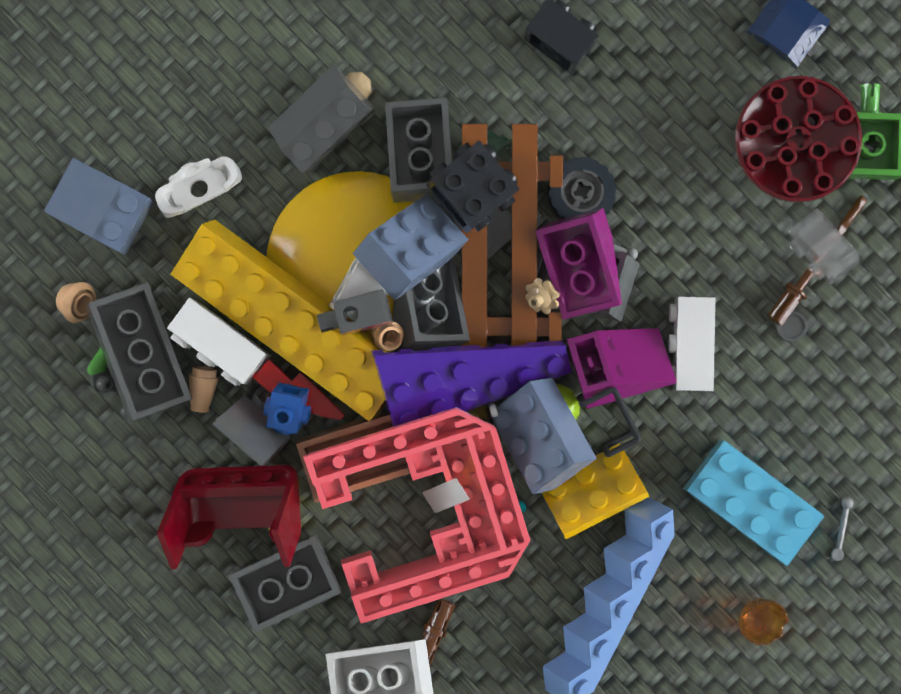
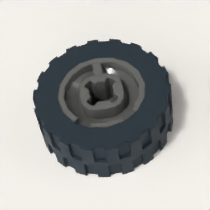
[547,157,617,219]

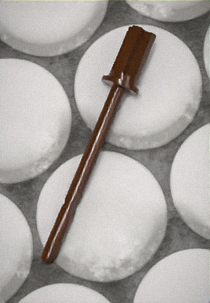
[767,195,867,326]

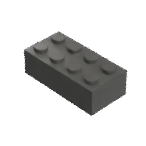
[86,282,192,424]

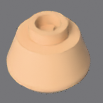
[56,282,96,323]

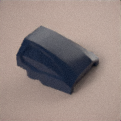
[746,0,831,69]

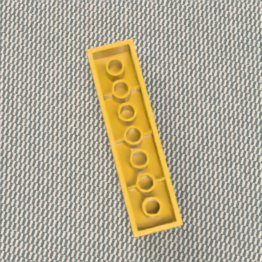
[170,220,395,422]

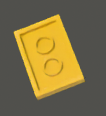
[541,443,649,539]

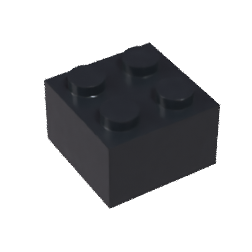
[524,0,599,76]

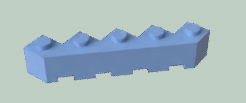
[543,497,675,694]

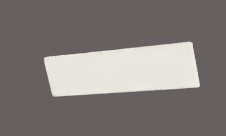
[422,478,470,513]

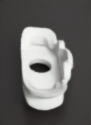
[155,157,242,218]

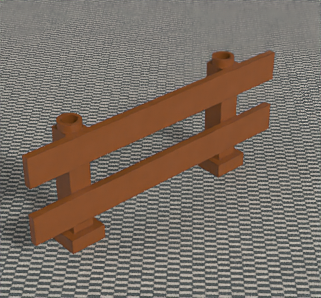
[462,124,563,347]

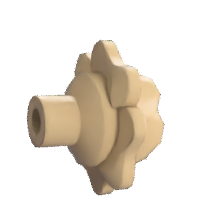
[525,278,559,314]

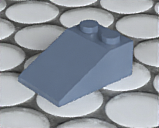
[44,158,155,255]

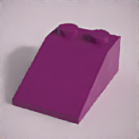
[535,208,622,320]

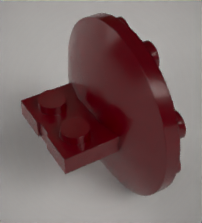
[735,76,862,202]

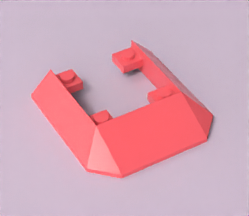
[303,407,530,624]

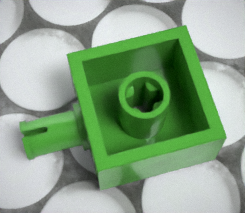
[848,84,901,180]

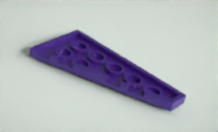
[372,341,572,427]

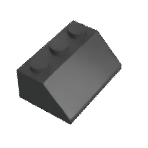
[268,64,376,173]

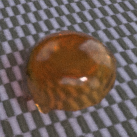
[738,598,789,645]

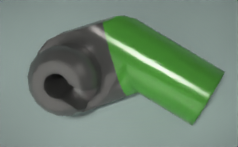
[87,347,113,393]

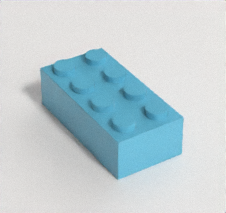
[683,440,824,566]

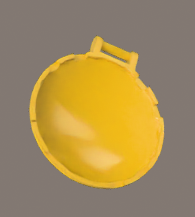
[266,171,415,334]

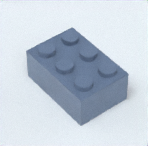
[353,194,469,301]
[489,378,597,494]

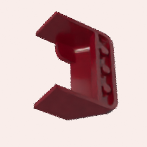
[157,465,301,569]

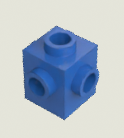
[263,382,311,435]

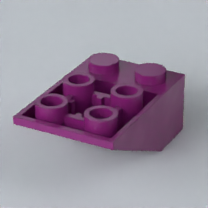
[567,328,677,409]

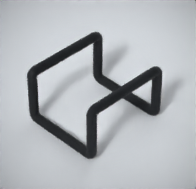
[577,387,641,457]

